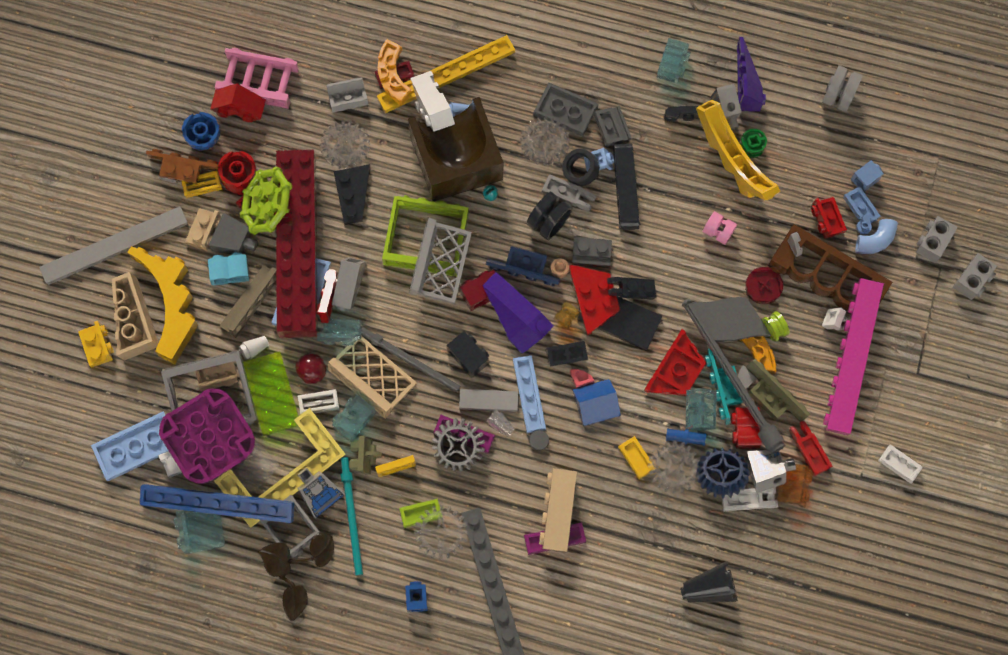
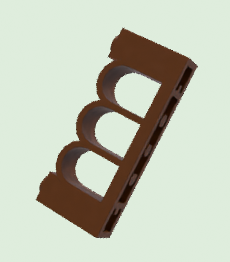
[768,224,893,315]

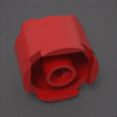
[218,151,258,195]

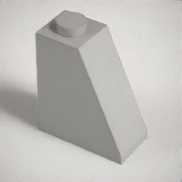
[332,257,367,311]

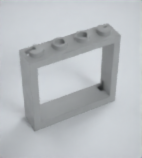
[161,350,257,425]

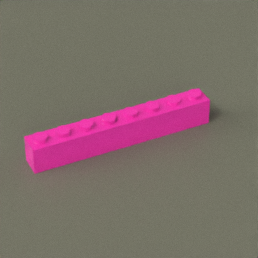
[823,278,884,436]

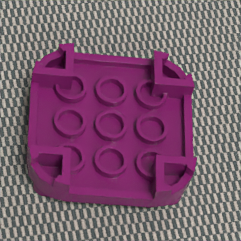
[159,388,256,484]

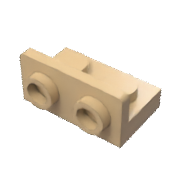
[185,208,221,251]

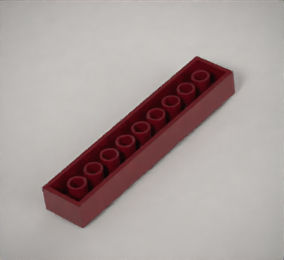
[276,149,318,338]

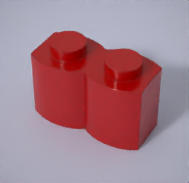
[731,407,762,449]

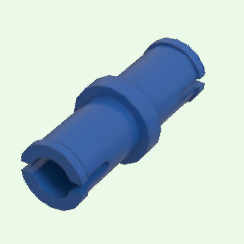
[666,428,706,446]

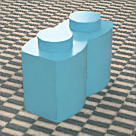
[208,252,250,285]

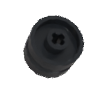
[526,191,573,240]

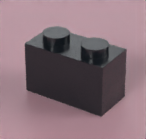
[446,331,489,378]

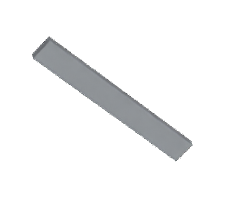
[39,206,188,285]

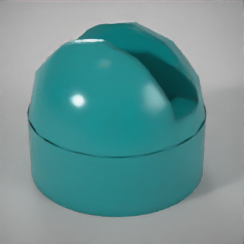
[483,185,498,201]

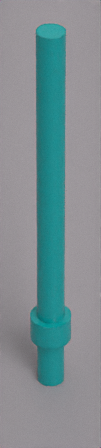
[340,457,363,576]

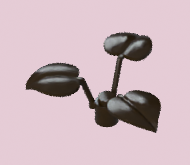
[258,533,334,621]

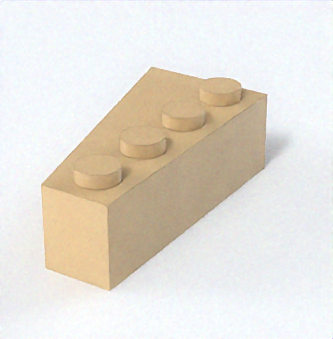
[112,272,159,361]
[539,468,577,552]

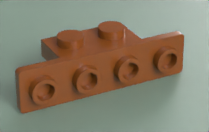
[146,149,218,184]

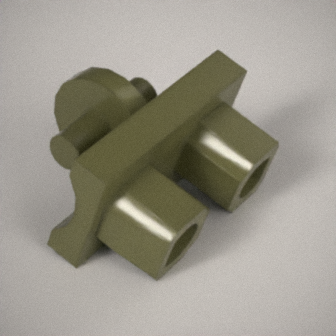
[349,436,382,475]

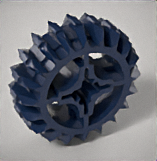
[696,447,750,499]

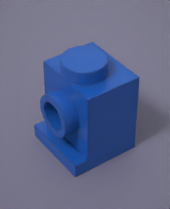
[405,581,428,612]

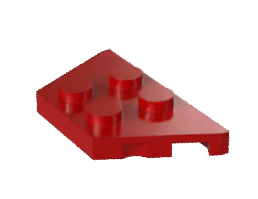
[569,265,620,336]
[644,329,706,396]

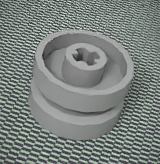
[822,65,863,112]

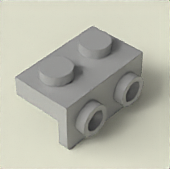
[326,77,369,113]

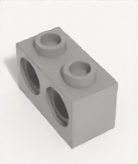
[916,216,957,263]
[953,253,997,300]

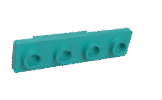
[704,348,744,425]

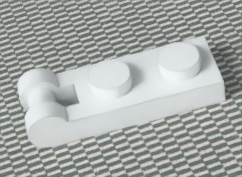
[722,487,778,512]

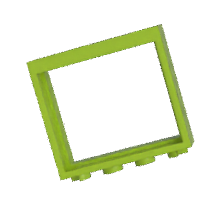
[382,195,469,277]

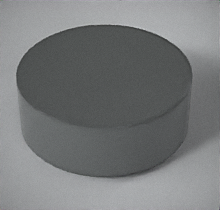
[529,430,549,451]

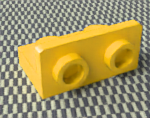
[78,321,114,368]

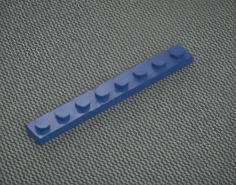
[140,484,294,523]

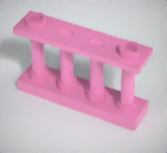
[215,48,299,109]

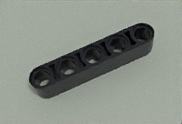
[613,143,639,230]

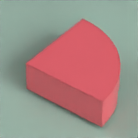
[570,369,595,388]

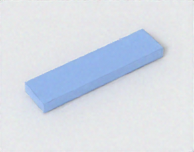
[513,355,546,434]

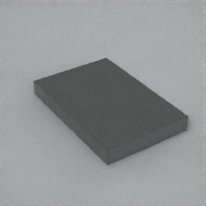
[533,83,598,137]

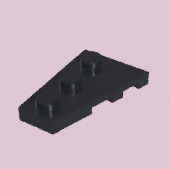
[333,164,370,225]

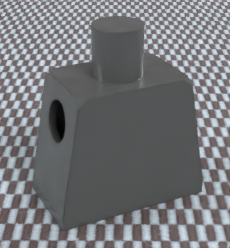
[209,213,258,255]

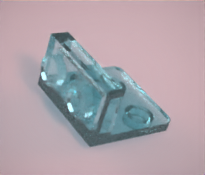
[174,510,225,554]

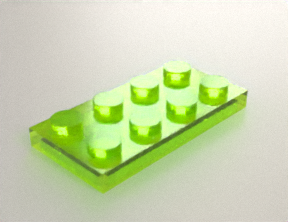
[243,351,299,436]

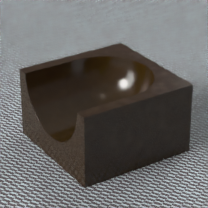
[408,97,504,202]

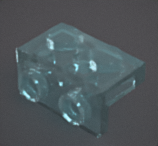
[317,319,361,346]

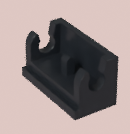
[545,341,588,367]

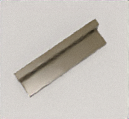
[220,265,276,338]

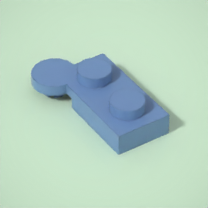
[843,186,881,235]

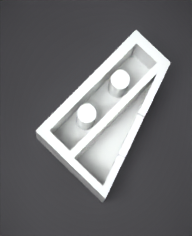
[410,71,455,131]

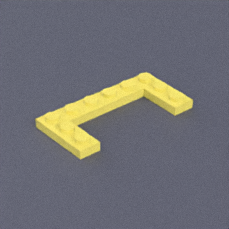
[214,408,346,528]

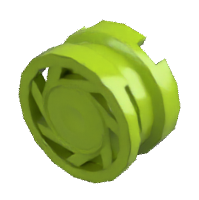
[762,311,790,342]

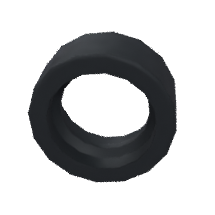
[562,149,600,186]

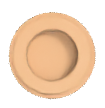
[551,258,569,278]

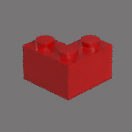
[210,83,266,123]

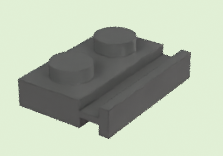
[593,106,632,147]
[572,237,612,268]

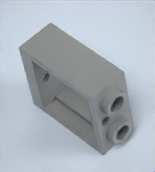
[259,495,320,560]

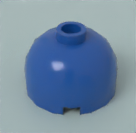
[182,112,220,151]

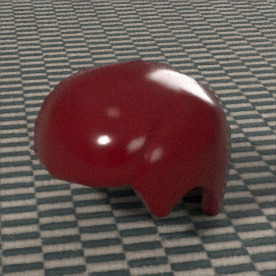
[295,353,326,384]

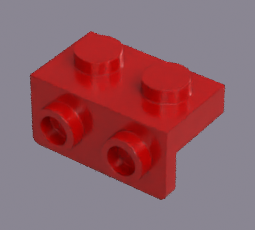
[811,197,847,239]

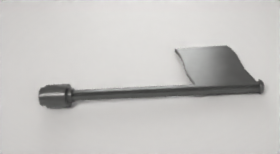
[682,297,785,454]

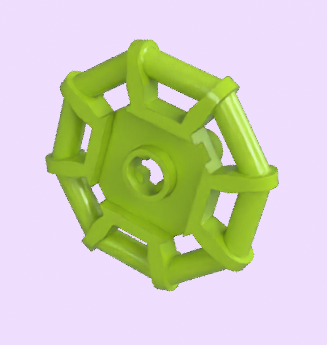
[240,167,292,235]

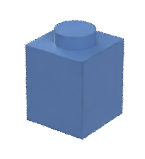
[851,160,884,192]

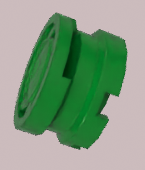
[740,129,767,158]

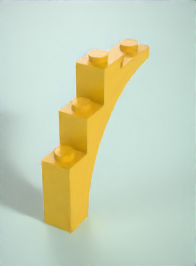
[696,100,780,201]
[127,246,198,364]

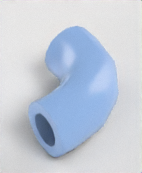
[855,219,898,254]

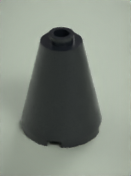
[680,561,738,603]

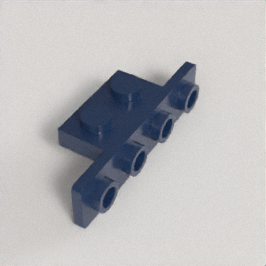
[485,246,561,286]

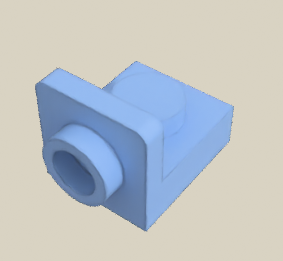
[584,148,614,172]

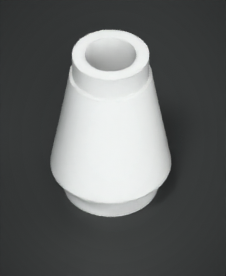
[239,336,269,360]

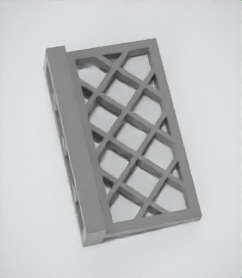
[409,218,472,304]

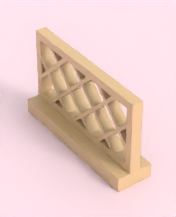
[328,334,417,419]

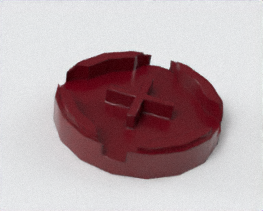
[745,267,783,304]

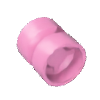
[702,211,737,245]

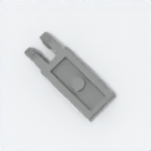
[541,175,596,211]

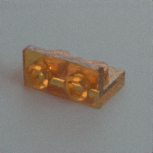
[777,464,813,508]

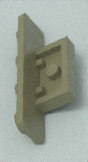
[746,359,810,422]

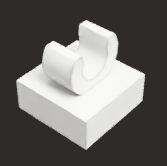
[822,308,848,331]

